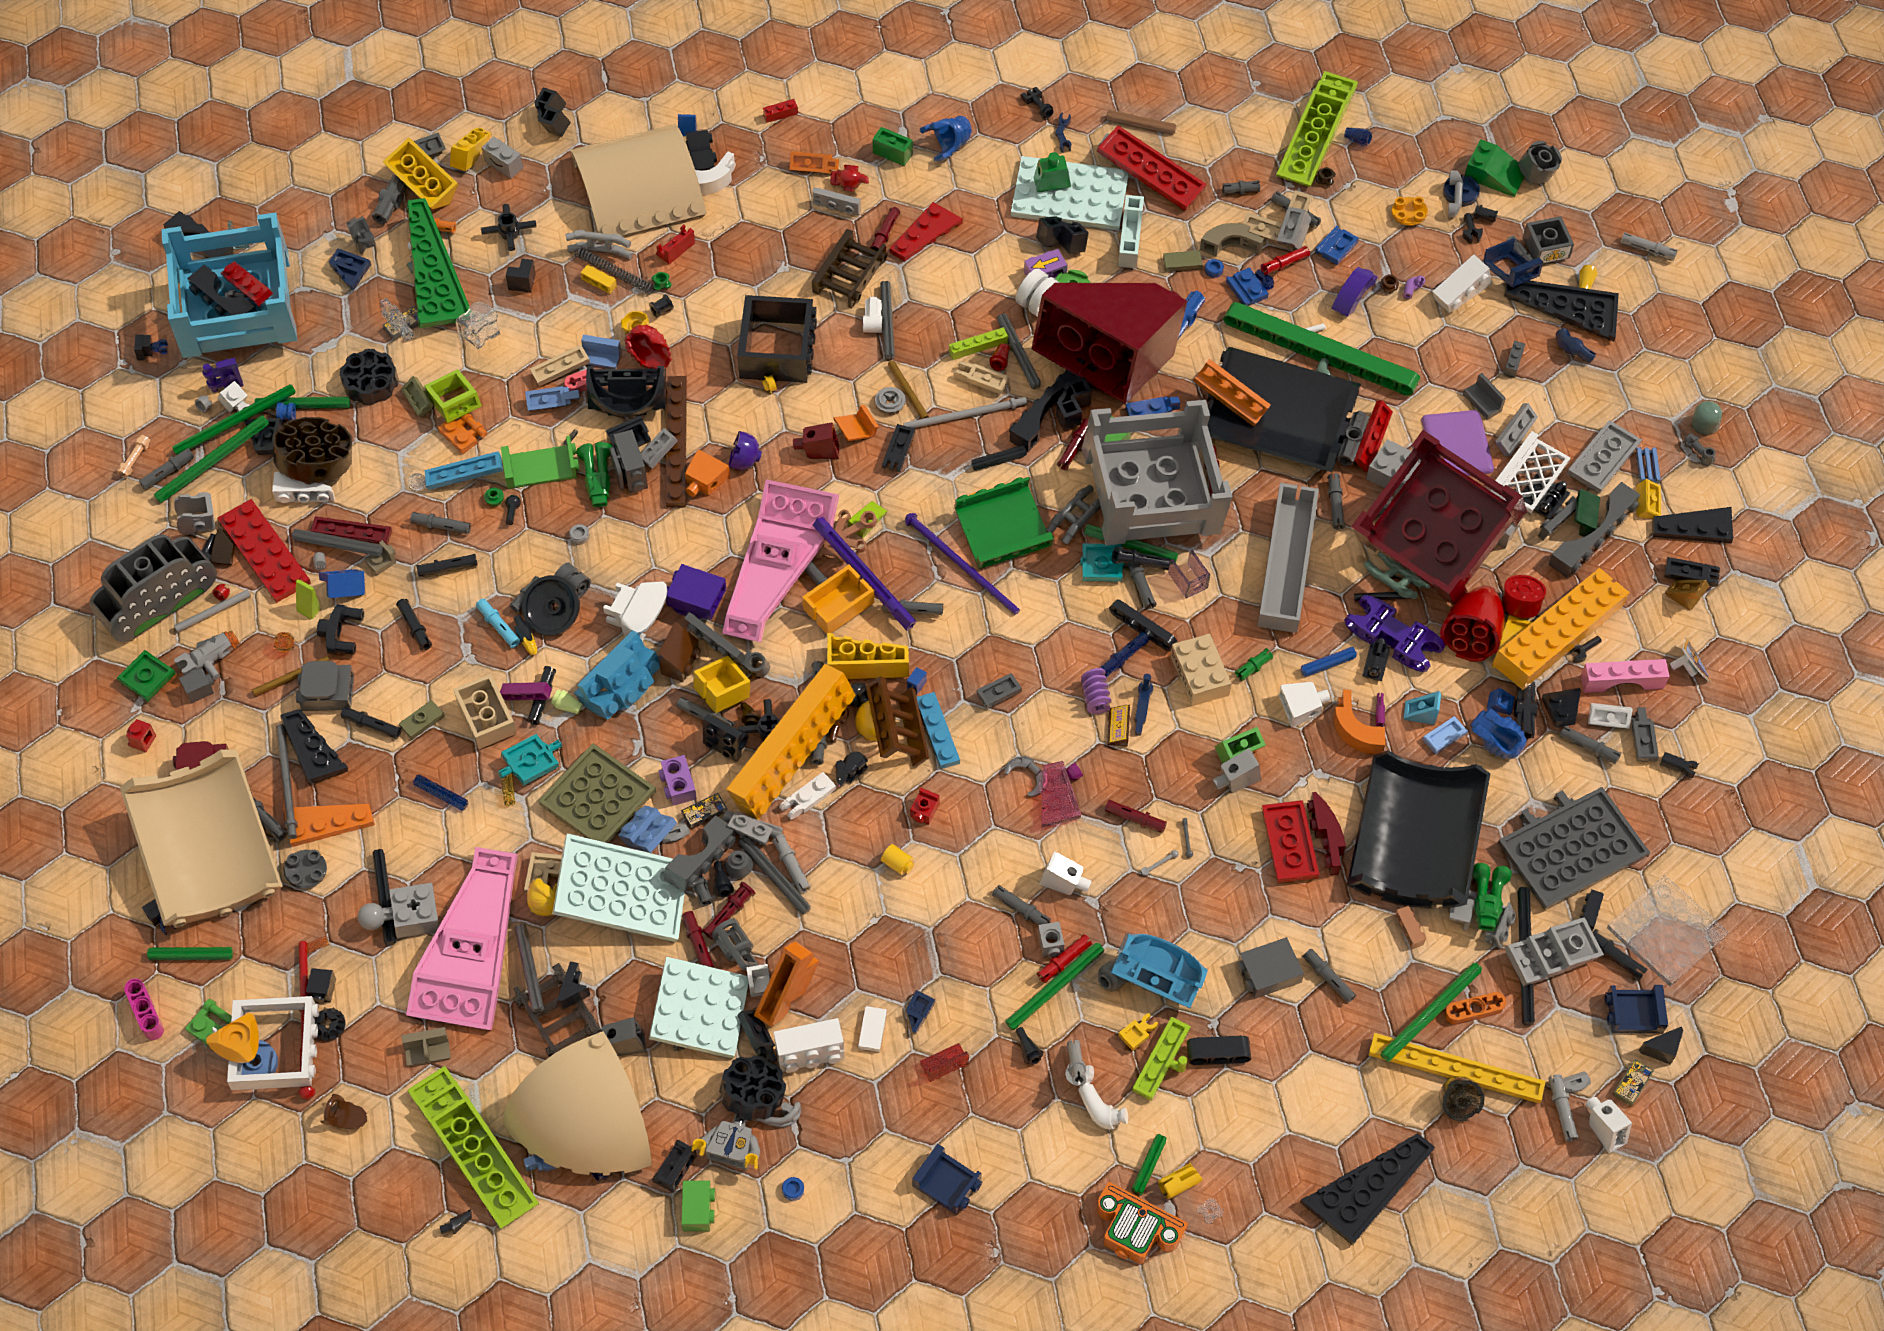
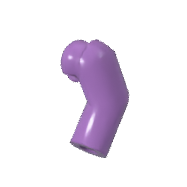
[1403,275,1425,299]

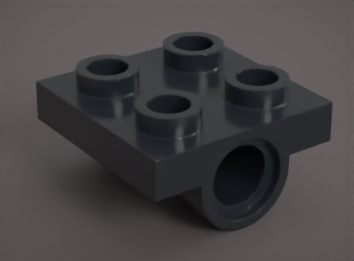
[703,714,749,762]

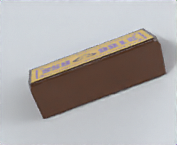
[1107,705,1130,747]

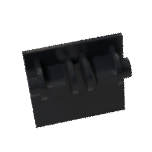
[1522,473,1570,519]

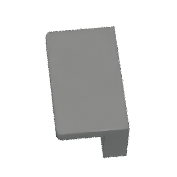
[1276,207,1311,250]

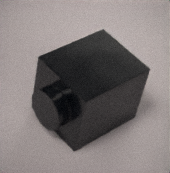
[306,968,336,1004]

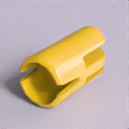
[1158,1163,1203,1199]

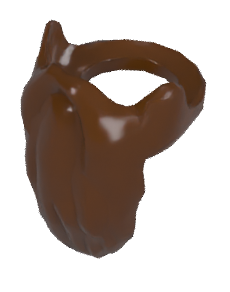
[320,1094,367,1129]

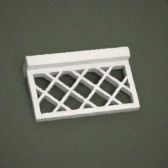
[1491,431,1570,513]

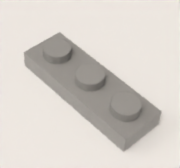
[1495,403,1538,456]

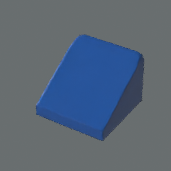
[678,114,697,137]
[1487,688,1515,715]

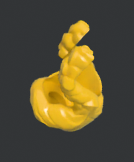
[527,878,557,916]

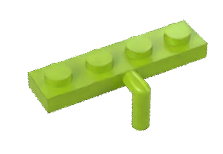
[1132,1017,1191,1101]

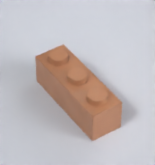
[1395,906,1426,949]

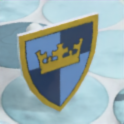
[1670,638,1711,682]

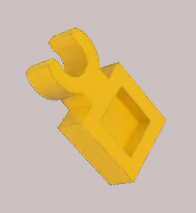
[1118,1013,1158,1051]

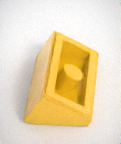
[1636,479,1661,519]

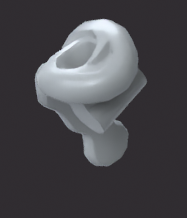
[753,1102,801,1128]

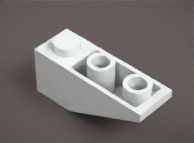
[272,472,335,503]

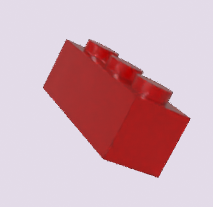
[763,99,798,123]

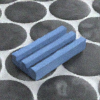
[1636,447,1661,483]

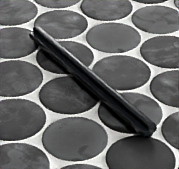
[1517,887,1535,1026]

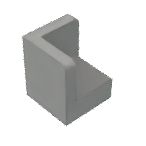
[1449,899,1474,931]

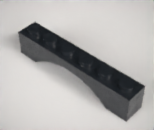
[1009,357,1097,452]

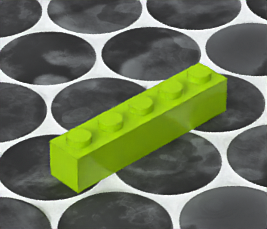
[949,327,1008,360]

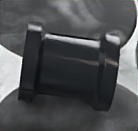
[649,294,674,318]

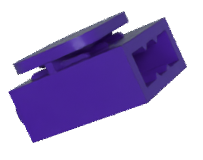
[666,564,727,621]

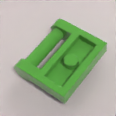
[185,999,232,1047]

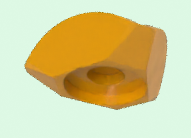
[206,1013,259,1063]

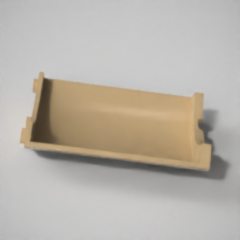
[120,750,283,928]

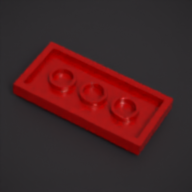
[1261,800,1319,883]

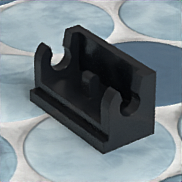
[605,416,651,454]
[652,1140,697,1193]

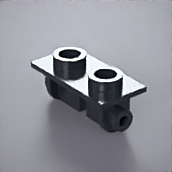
[1362,638,1390,682]

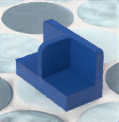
[319,569,365,598]

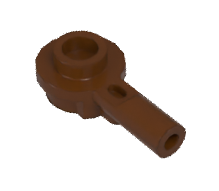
[828,707,849,743]

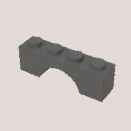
[664,815,736,893]

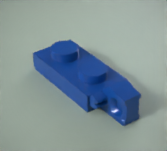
[1125,397,1180,416]

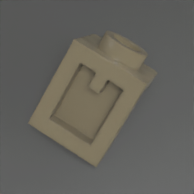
[364,540,396,575]

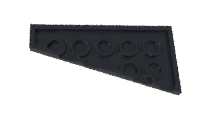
[1504,281,1619,342]
[1300,1133,1435,1246]

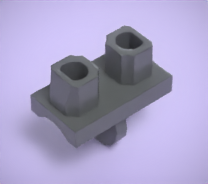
[346,216,376,254]

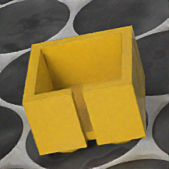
[693,655,751,713]

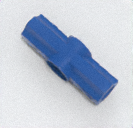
[1178,290,1205,340]

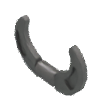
[1005,756,1048,797]

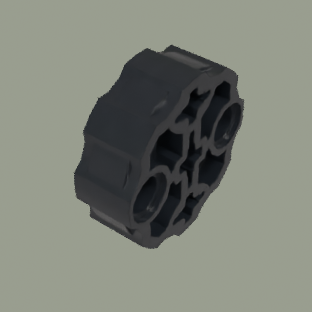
[340,349,399,405]
[719,1055,786,1121]

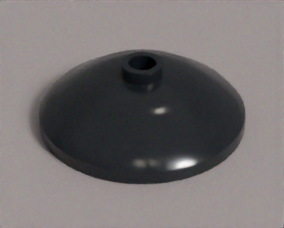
[522,575,580,636]

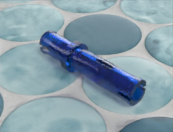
[1099,632,1149,678]

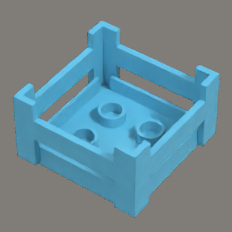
[161,212,298,358]

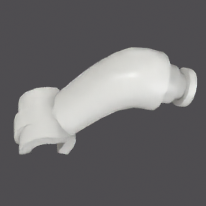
[1065,1065,1128,1130]

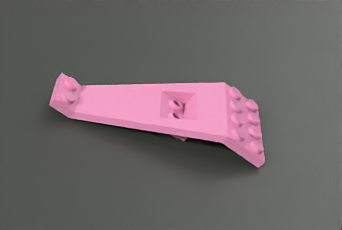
[722,480,839,642]

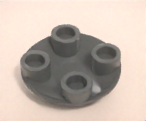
[284,850,327,889]

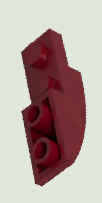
[1307,792,1346,875]

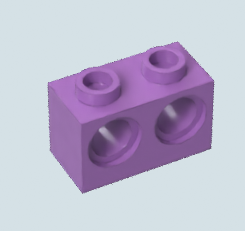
[658,755,697,806]

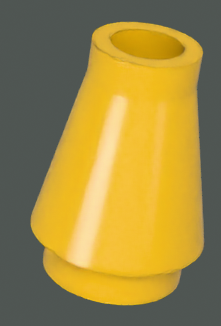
[1579,265,1598,289]

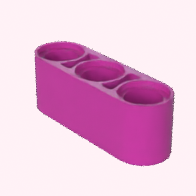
[124,978,164,1040]

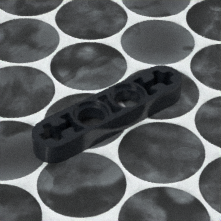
[1109,599,1178,652]

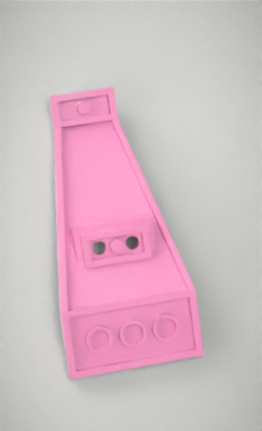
[406,847,518,1030]

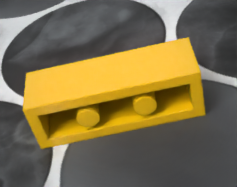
[580,265,617,294]

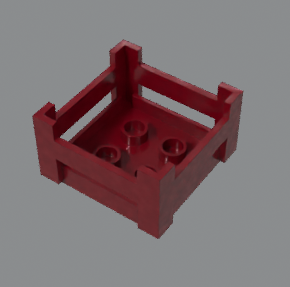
[1351,430,1527,605]

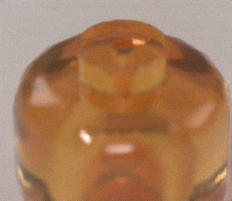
[274,632,295,654]

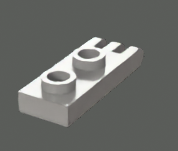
[812,188,861,216]

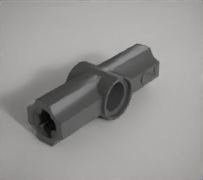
[372,175,407,225]
[1337,411,1369,466]

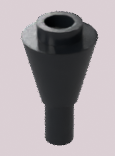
[713,861,734,898]
[1015,1027,1044,1065]

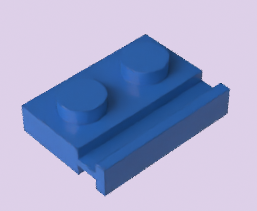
[1315,225,1359,265]
[1226,267,1269,306]

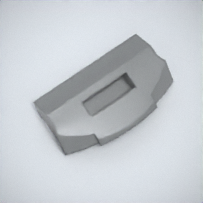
[662,822,690,843]
[1562,1071,1591,1092]

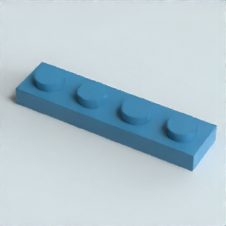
[424,451,503,490]
[917,692,960,769]

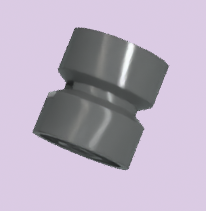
[554,562,591,598]

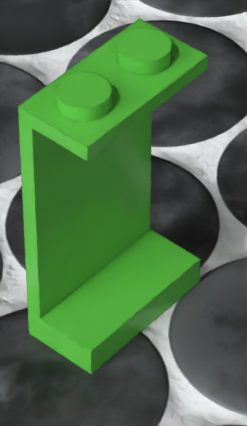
[501,436,580,489]

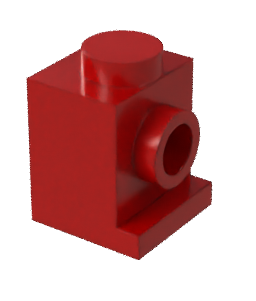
[126,719,156,752]
[910,788,940,825]

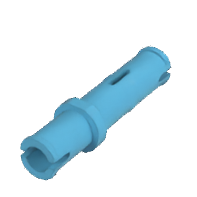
[476,598,520,648]

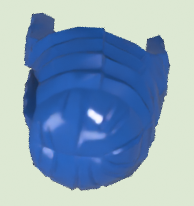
[920,115,972,161]
[1470,707,1527,759]

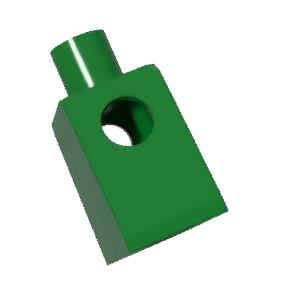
[1034,152,1071,192]

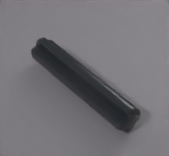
[971,445,1027,470]

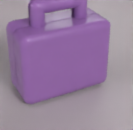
[1421,410,1494,476]

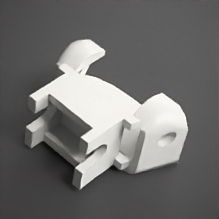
[603,582,667,642]

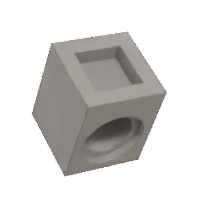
[1038,922,1065,957]

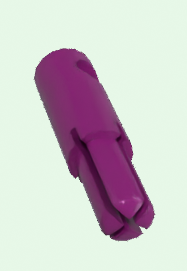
[1376,693,1385,727]

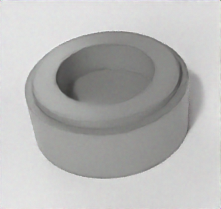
[569,524,590,544]

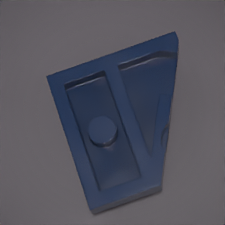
[329,248,371,291]

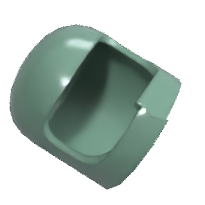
[1692,401,1722,435]

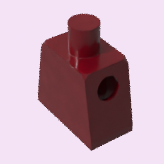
[793,422,840,459]

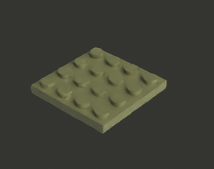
[538,743,656,843]

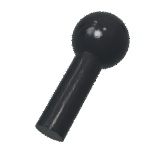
[505,495,521,525]

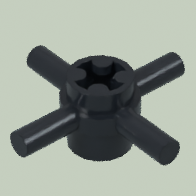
[480,204,537,251]
[738,699,780,741]

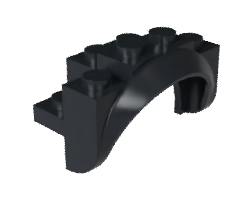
[586,366,666,417]

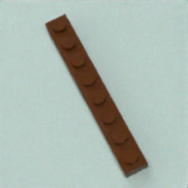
[666,376,687,507]

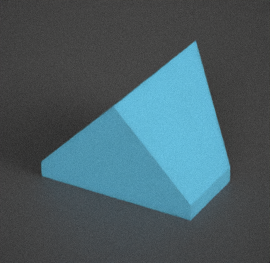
[1404,690,1441,725]

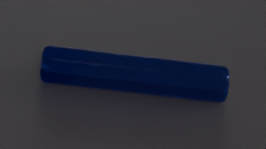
[413,775,469,811]

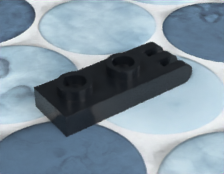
[882,424,916,472]
[1664,557,1720,587]

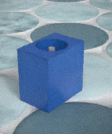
[907,667,927,695]

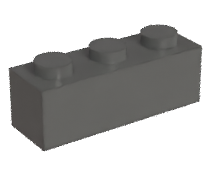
[1504,340,1525,377]

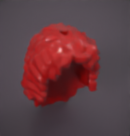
[624,324,672,369]

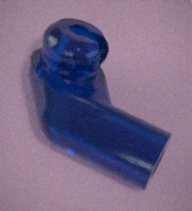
[1255,269,1274,290]

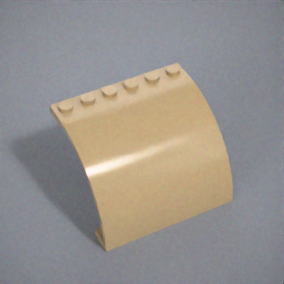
[570,124,707,236]

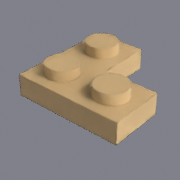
[524,852,562,894]

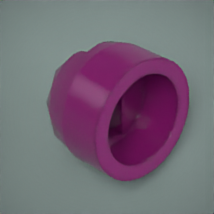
[1066,762,1083,781]

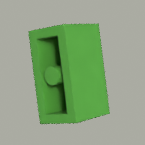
[1214,727,1266,764]
[682,1180,715,1231]

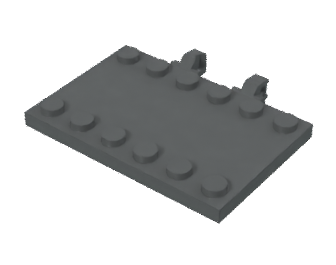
[1498,787,1650,910]

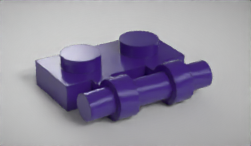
[202,358,244,392]

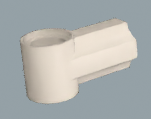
[863,297,882,333]

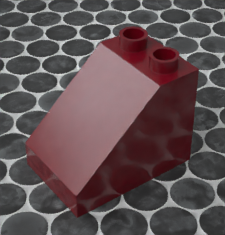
[1031,283,1188,404]

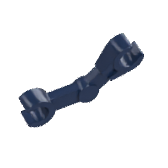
[1055,112,1072,153]

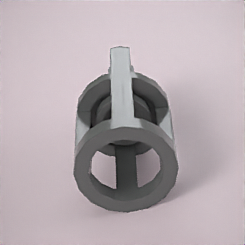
[712,918,759,970]

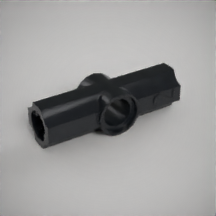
[1514,681,1538,740]

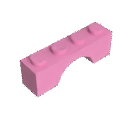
[1581,659,1669,693]

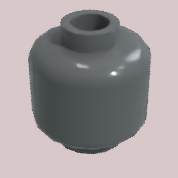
[1098,959,1128,991]

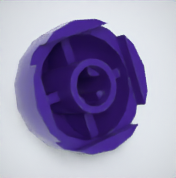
[728,431,762,470]

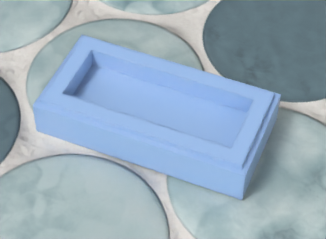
[1422,716,1468,755]

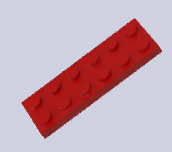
[1097,125,1207,211]
[217,499,311,603]

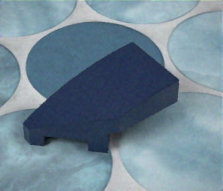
[906,990,936,1034]

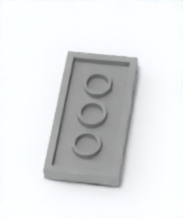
[1567,420,1642,494]

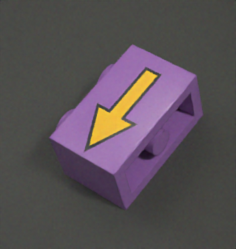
[1024,249,1067,279]

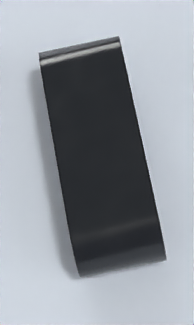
[1187,1036,1252,1065]

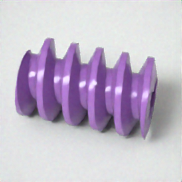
[1081,668,1112,714]

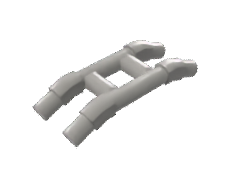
[565,230,633,260]

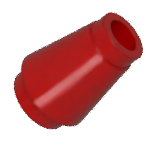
[989,343,1009,371]

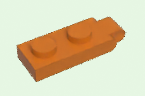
[789,151,839,173]

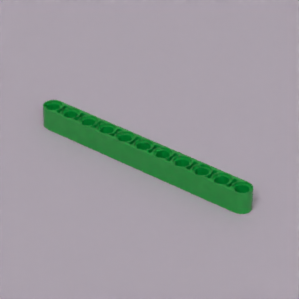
[1223,302,1420,396]

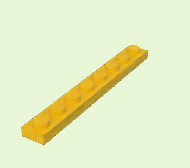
[1369,1033,1546,1104]

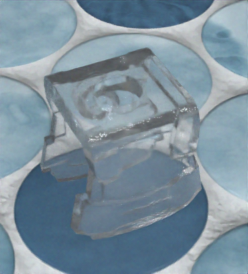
[456,301,500,349]

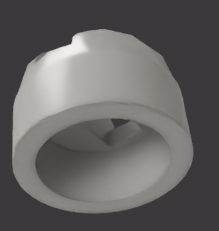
[195,395,212,412]

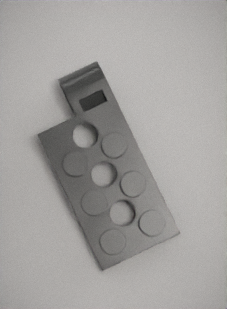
[684,612,770,677]

